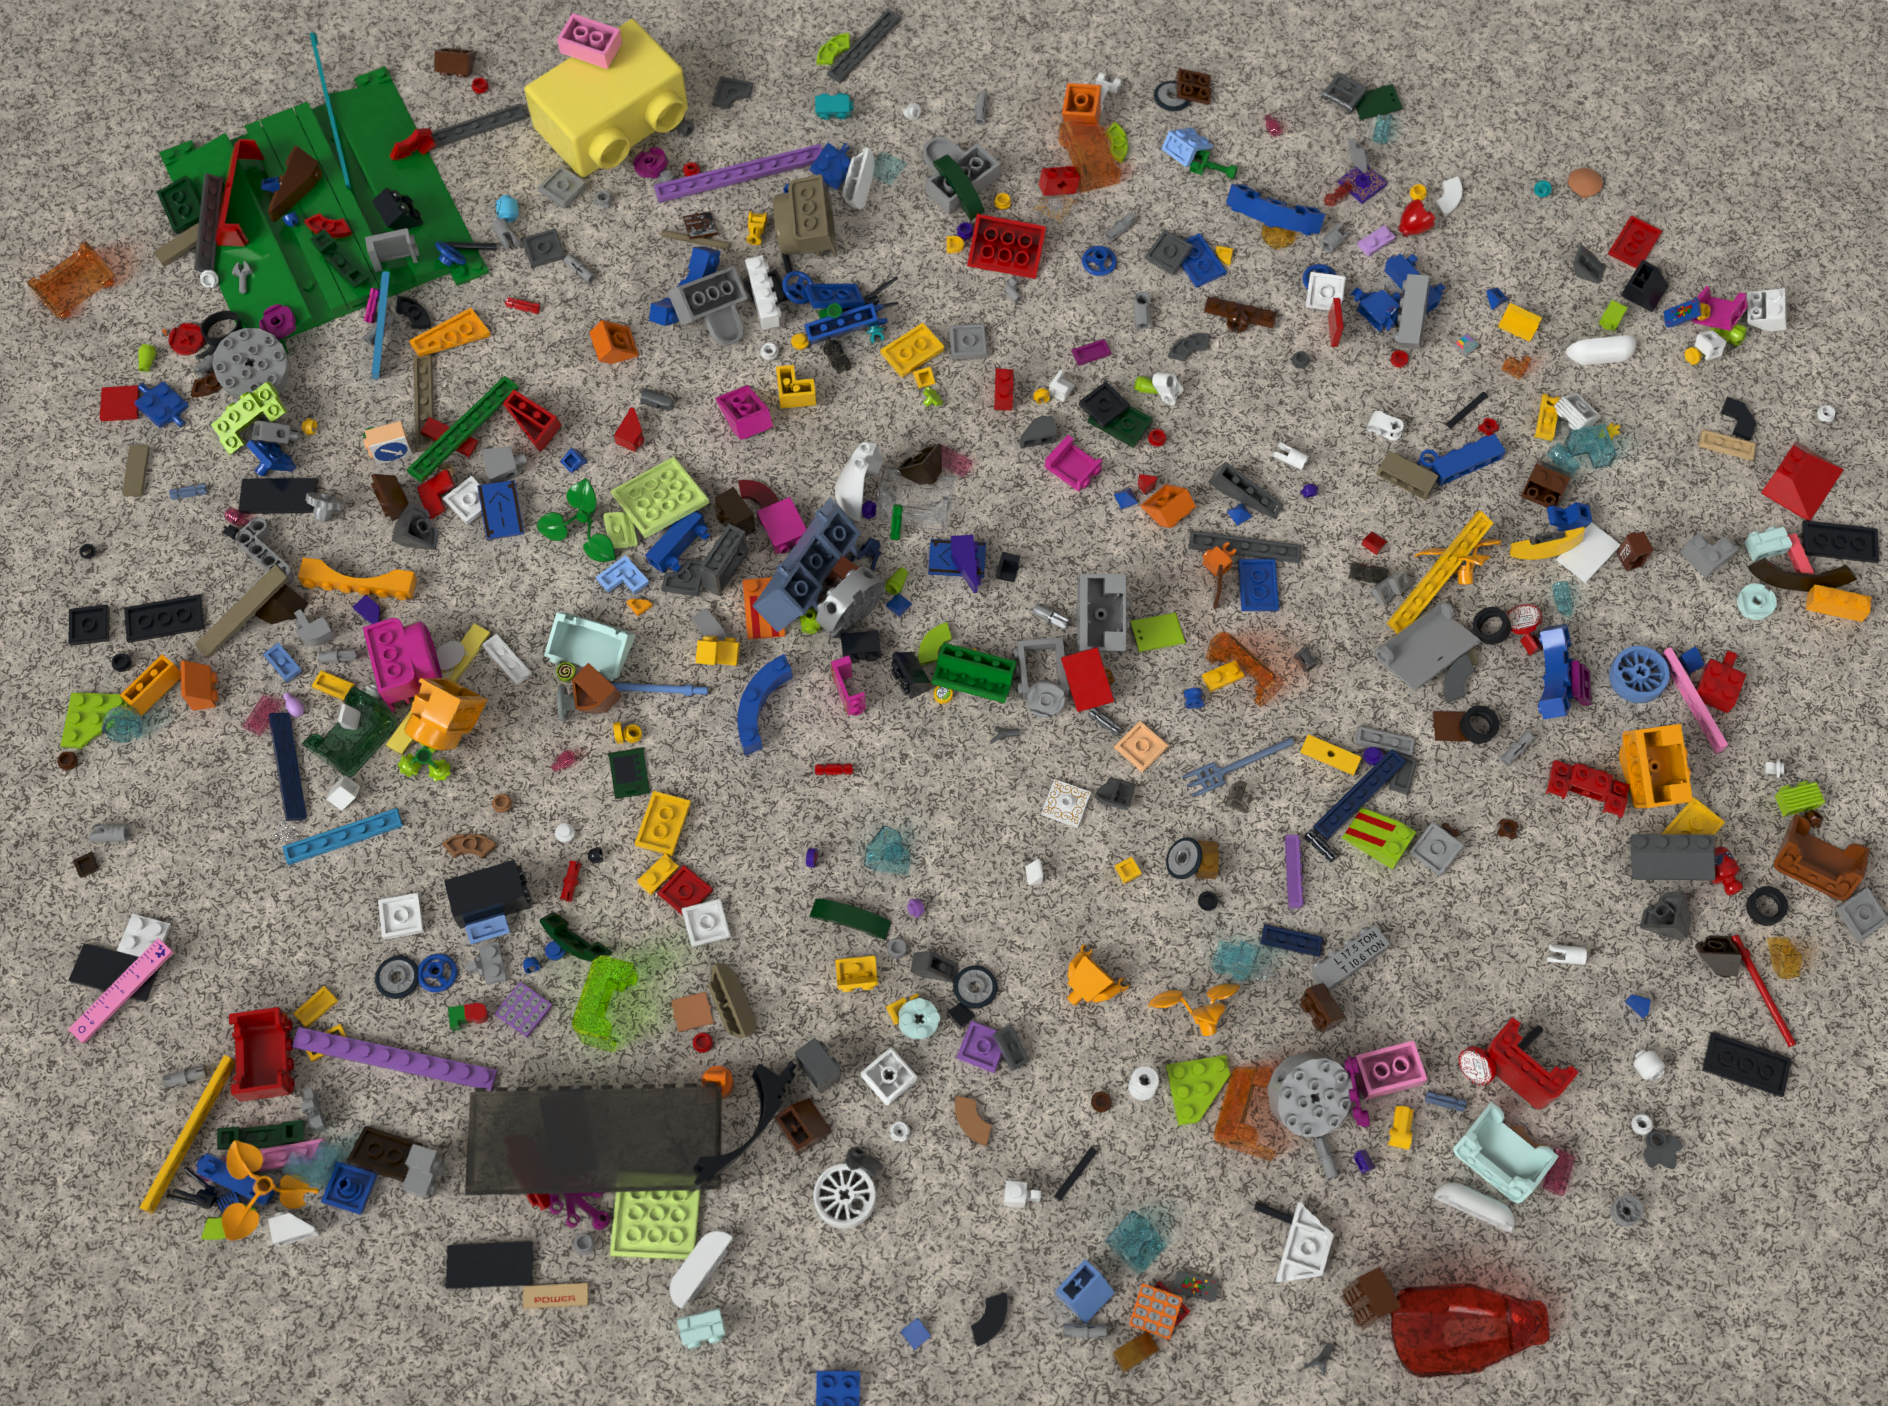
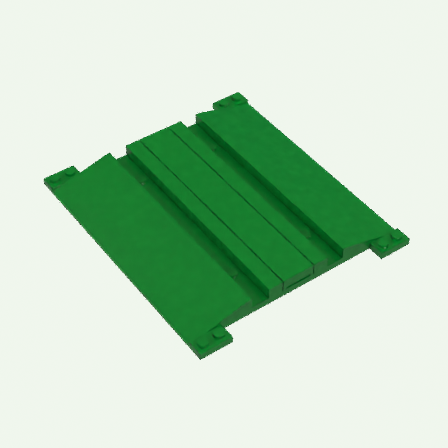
[159,66,489,355]

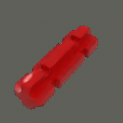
[505,297,540,314]
[815,763,853,775]

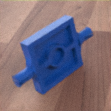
[809,142,851,190]
[134,381,189,428]

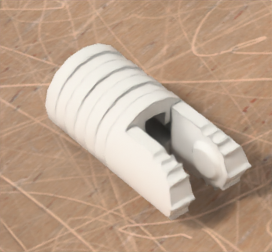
[1272,442,1309,471]
[1547,944,1587,965]

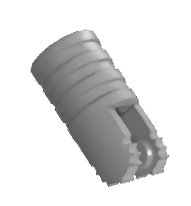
[492,218,520,250]
[1320,222,1350,253]
[90,824,130,842]

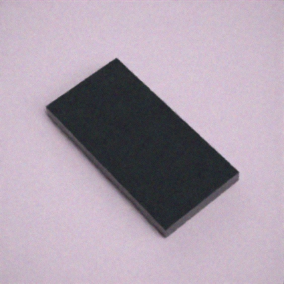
[238,478,317,514]
[1802,520,1879,563]
[124,594,205,643]
[68,943,161,1002]
[1702,1032,1792,1097]
[446,1242,533,1289]

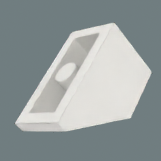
[268,1212,319,1247]

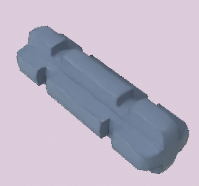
[169,483,207,500]
[1425,1091,1466,1112]

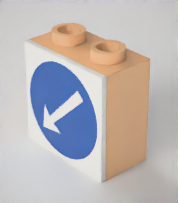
[363,421,412,465]

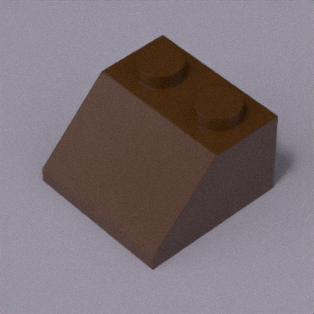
[434,48,477,78]

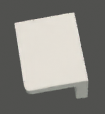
[1049,370,1074,402]
[326,775,361,810]

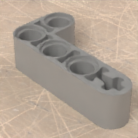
[235,517,294,585]

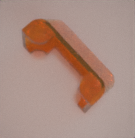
[1058,121,1122,193]
[27,241,115,319]
[1205,631,1284,708]

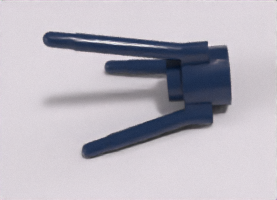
[849,538,881,572]

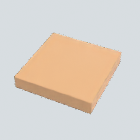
[1114,721,1169,773]

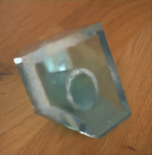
[864,825,911,875]

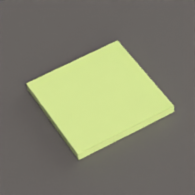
[611,457,710,538]
[610,1171,701,1260]

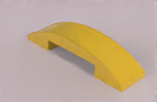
[1510,527,1585,560]

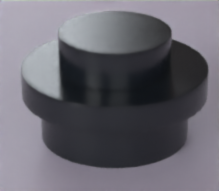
[222,524,240,540]
[112,653,132,672]
[1198,891,1218,911]

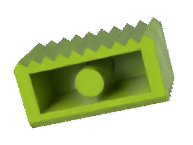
[1775,780,1825,817]

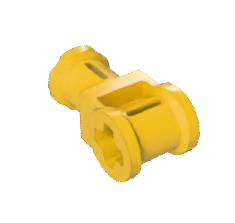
[746,211,768,245]

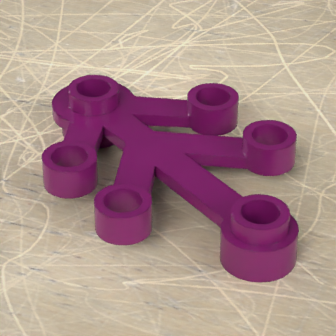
[1344,1055,1370,1128]
[542,1169,610,1230]

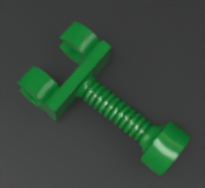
[1189,150,1238,180]
[817,303,843,319]

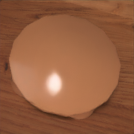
[1567,168,1603,198]

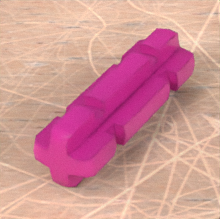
[364,288,380,323]

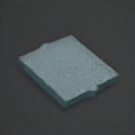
[872,151,906,185]

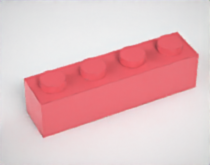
[1787,533,1814,575]

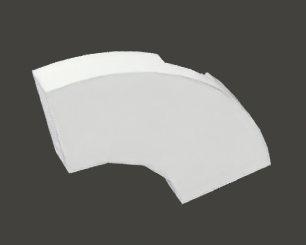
[1435,176,1462,217]

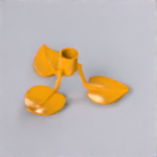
[1415,539,1502,585]
[1148,983,1240,1036]
[222,1140,319,1241]

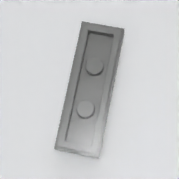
[1355,726,1415,757]

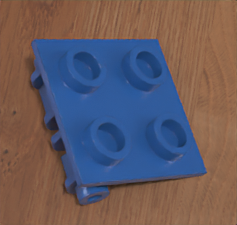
[816,1370,860,1406]

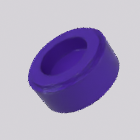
[806,848,818,868]

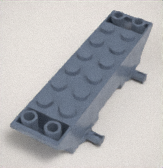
[753,497,861,632]

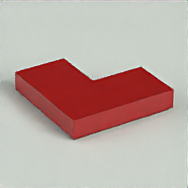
[417,469,455,519]

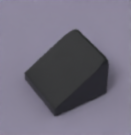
[947,1003,975,1030]

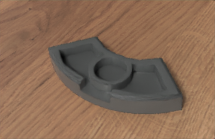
[1168,333,1210,362]
[1443,654,1475,703]

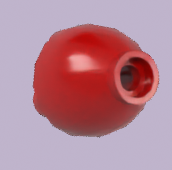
[1397,198,1436,237]

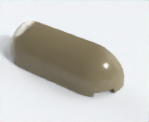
[708,963,756,1038]

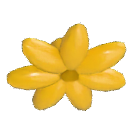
[1597,422,1621,440]

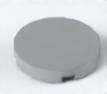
[1027,680,1065,718]

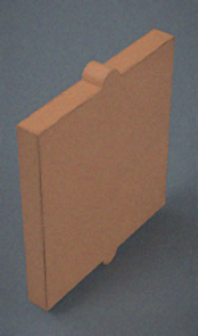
[671,992,713,1032]

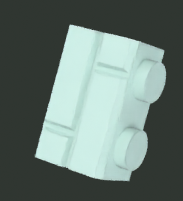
[1744,526,1792,562]
[677,1308,726,1349]

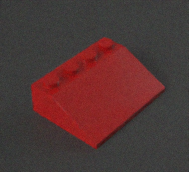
[967,214,1047,279]

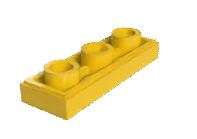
[1300,734,1362,776]

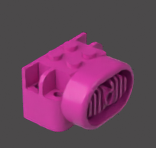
[363,618,442,712]

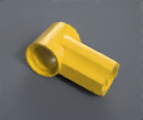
[1387,1106,1414,1150]

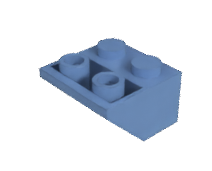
[1055,1259,1115,1323]

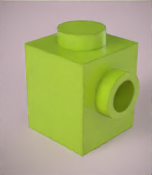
[800,607,821,634]

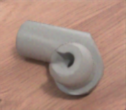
[1005,276,1022,303]

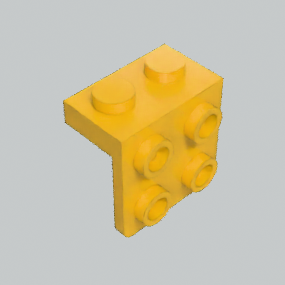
[835,955,878,992]

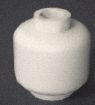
[1633,1050,1665,1081]

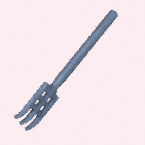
[1182,738,1294,796]

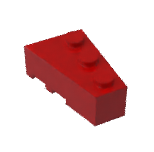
[503,389,562,453]

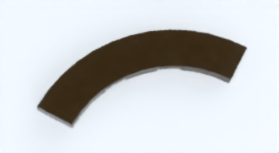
[1748,557,1857,592]

